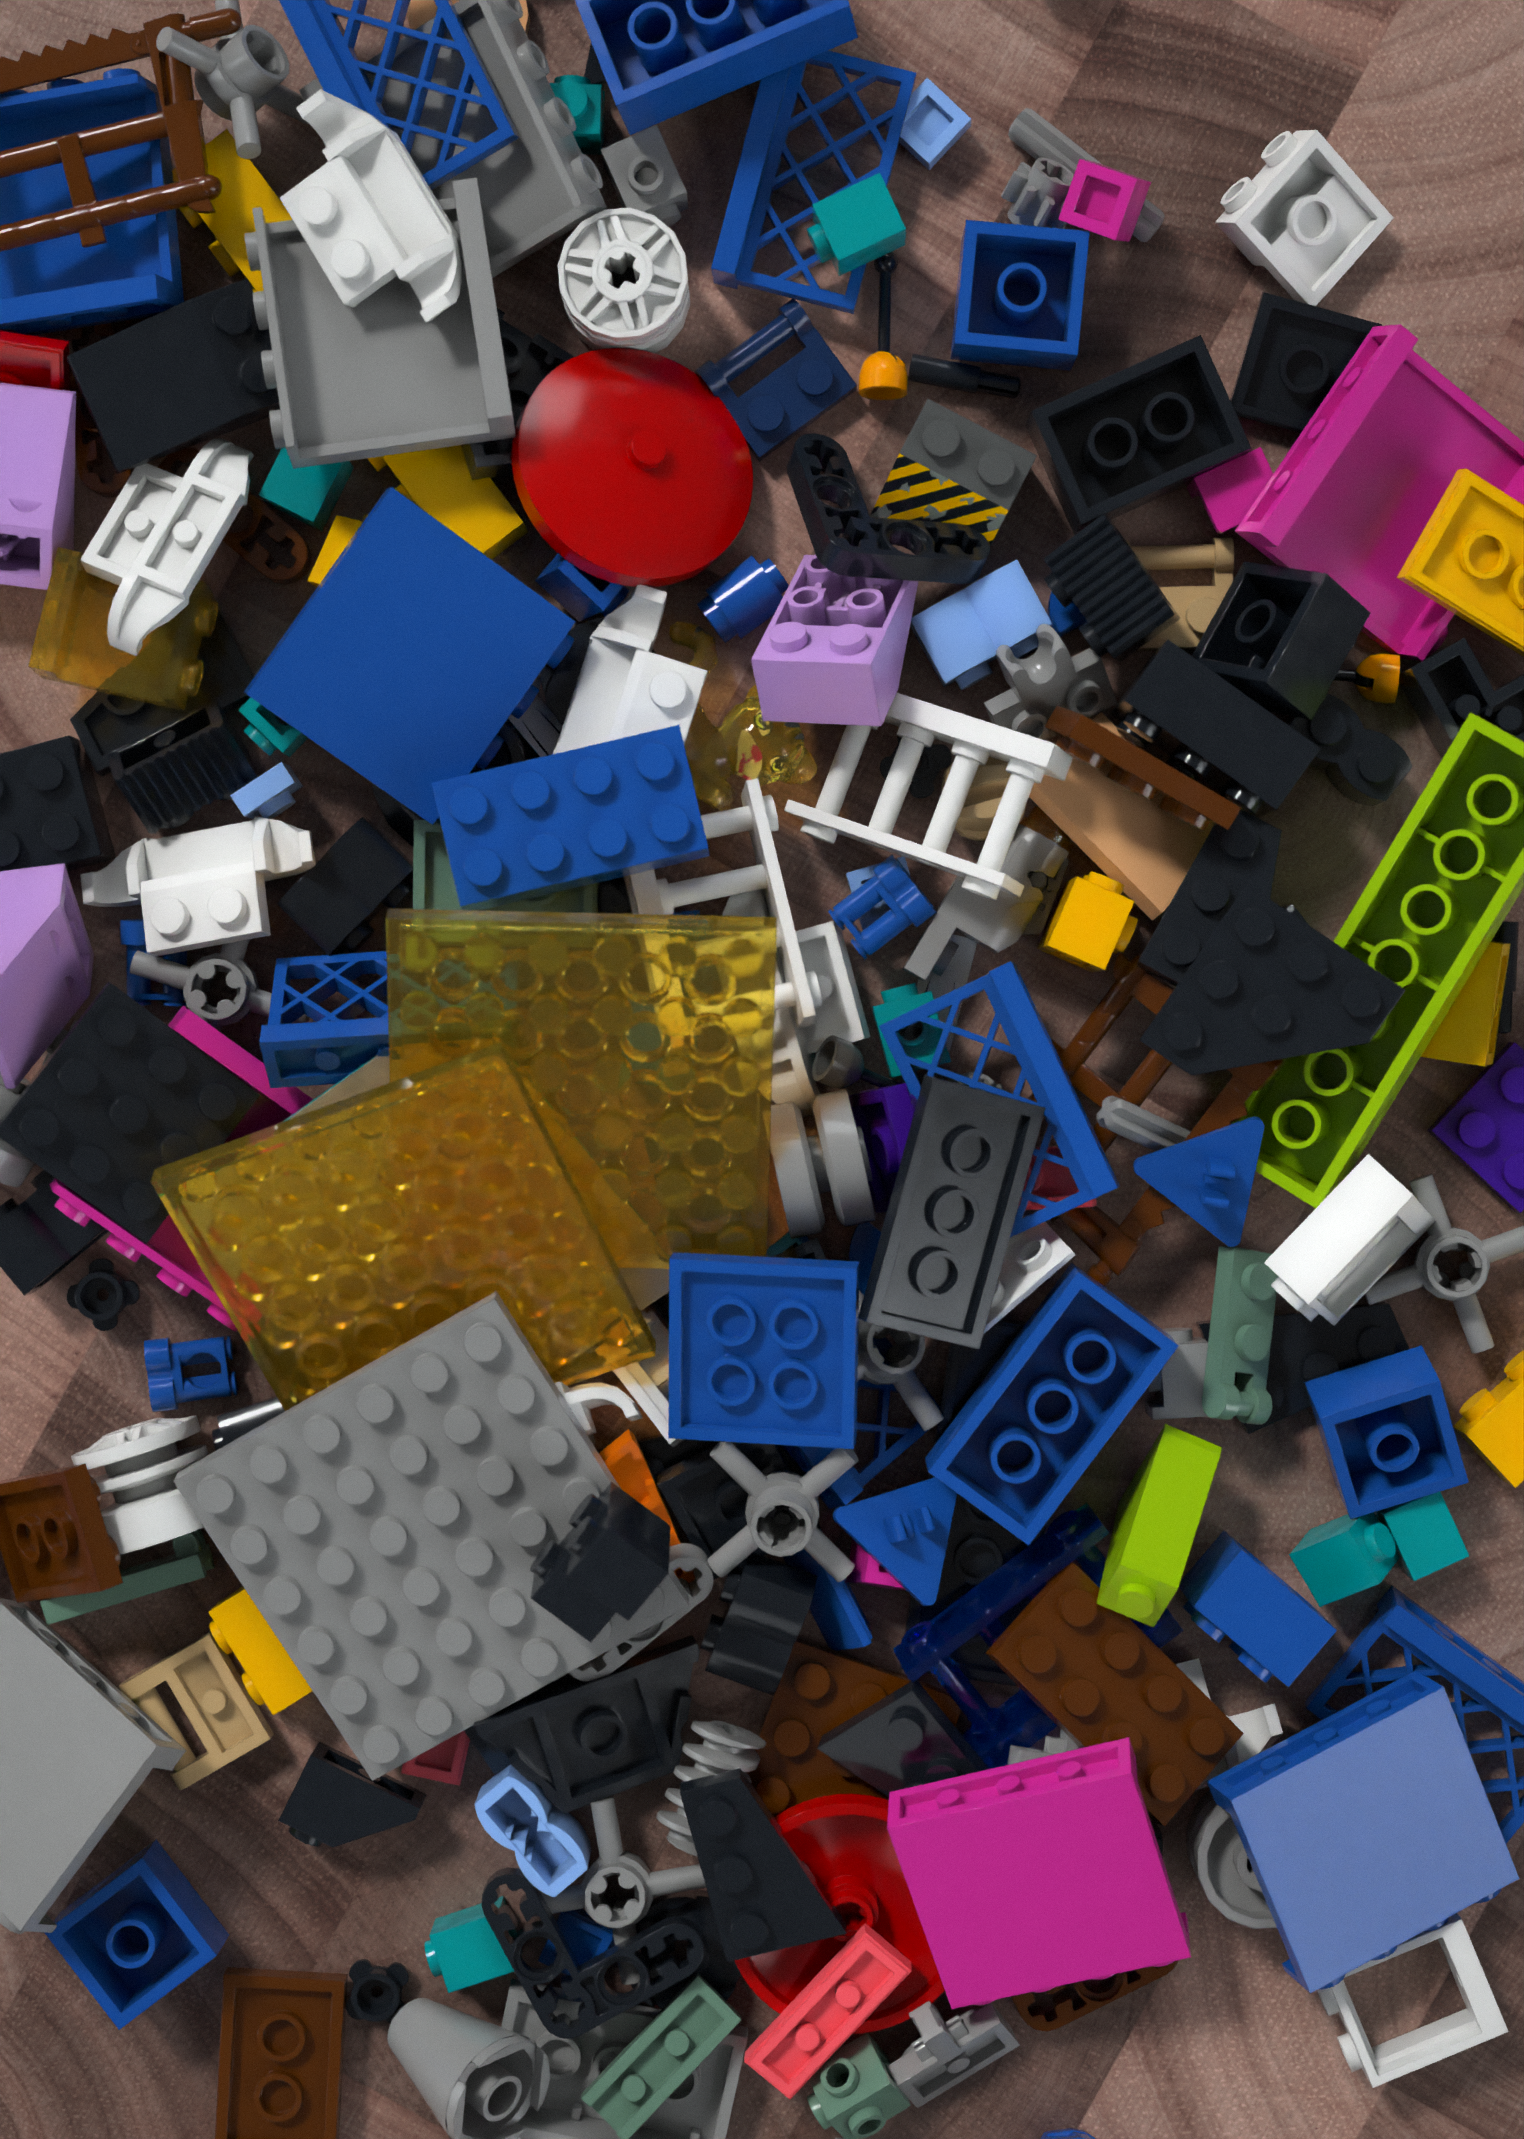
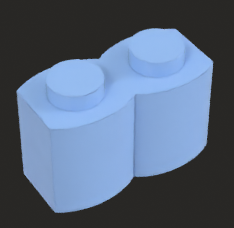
[910,560,1052,690]
[474,1764,592,1898]

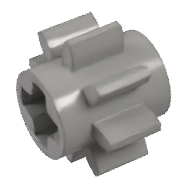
[1001,158,1074,229]

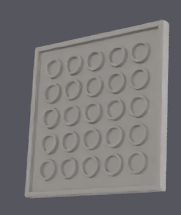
[173,1291,689,1781]

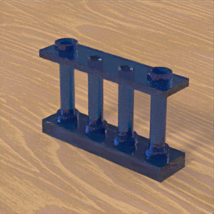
[893,1502,1184,1769]

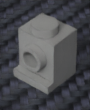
[1145,1328,1208,1420]

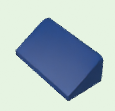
[783,1528,873,1651]

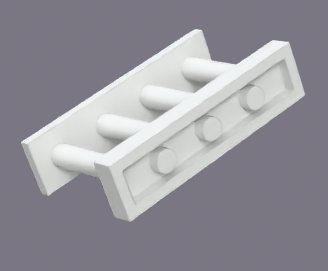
[784,693,1073,900]
[623,778,822,1057]

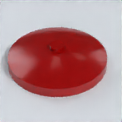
[512,348,753,587]
[734,1794,945,2034]

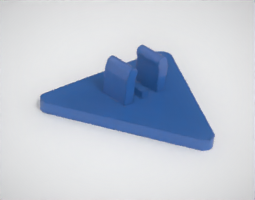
[1133,1116,1265,1247]
[833,1477,957,1606]

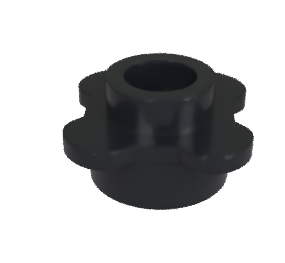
[880,735,952,799]
[67,1258,140,1331]
[346,1959,409,2023]

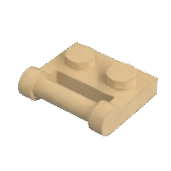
[1126,537,1234,651]
[119,1632,274,1790]

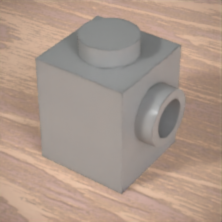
[601,125,688,227]

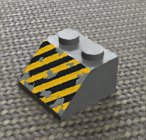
[870,399,1037,547]

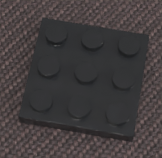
[0,982,260,1244]

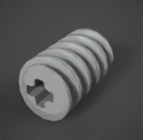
[656,1720,767,1857]

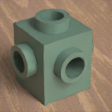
[807,2033,911,2139]

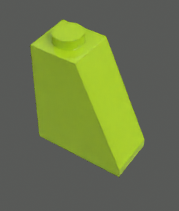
[1096,1424,1222,1628]

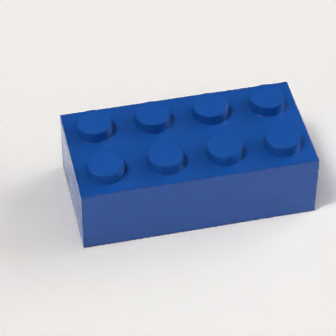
[575,0,858,135]
[431,725,710,913]
[925,1263,1179,1545]

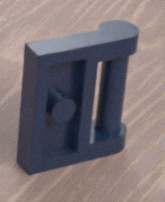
[695,298,857,462]

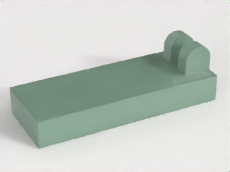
[40,1529,215,1625]
[581,1972,742,2139]

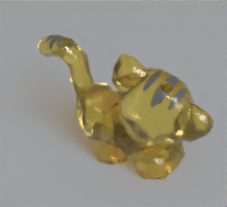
[669,621,818,811]

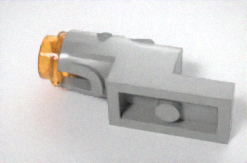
[902,806,1074,981]

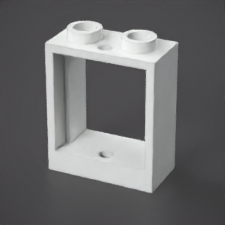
[1264,1154,1436,1326]
[1317,1913,1509,2088]

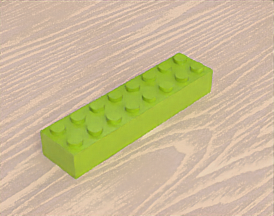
[1231,712,1524,1209]

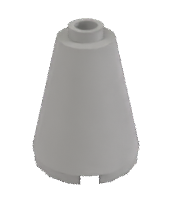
[387,1998,550,2139]

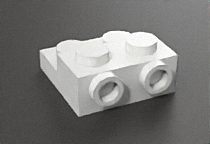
[1215,130,1394,306]

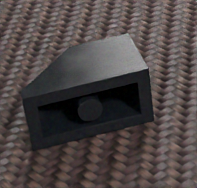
[278,1741,427,1848]

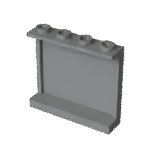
[299,0,607,278]
[245,178,516,469]
[0,1598,186,1934]

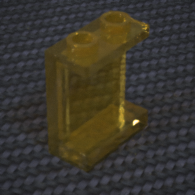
[28,547,218,711]

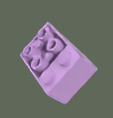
[0,382,76,591]
[751,554,919,726]
[0,863,94,1089]

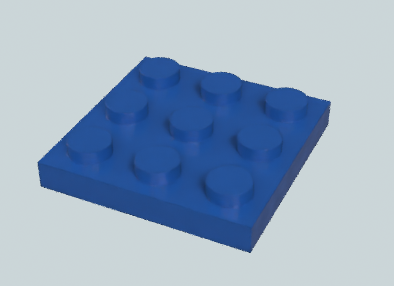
[668,1252,860,1449]

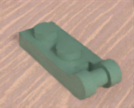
[1202,1246,1278,1425]

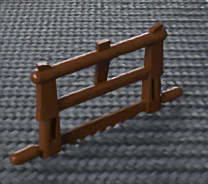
[0,8,242,252]
[1029,953,1284,1287]

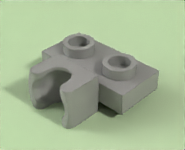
[984,624,1118,741]

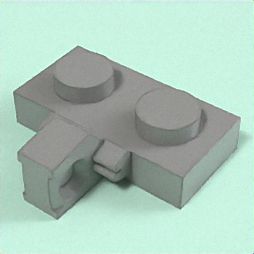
[887,2001,1020,2108]

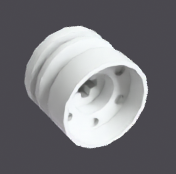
[558,207,690,353]
[71,1416,208,1554]

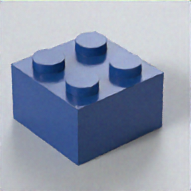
[950,220,1090,371]
[1304,1345,1469,1519]
[1179,1530,1337,1687]
[44,1839,229,2030]

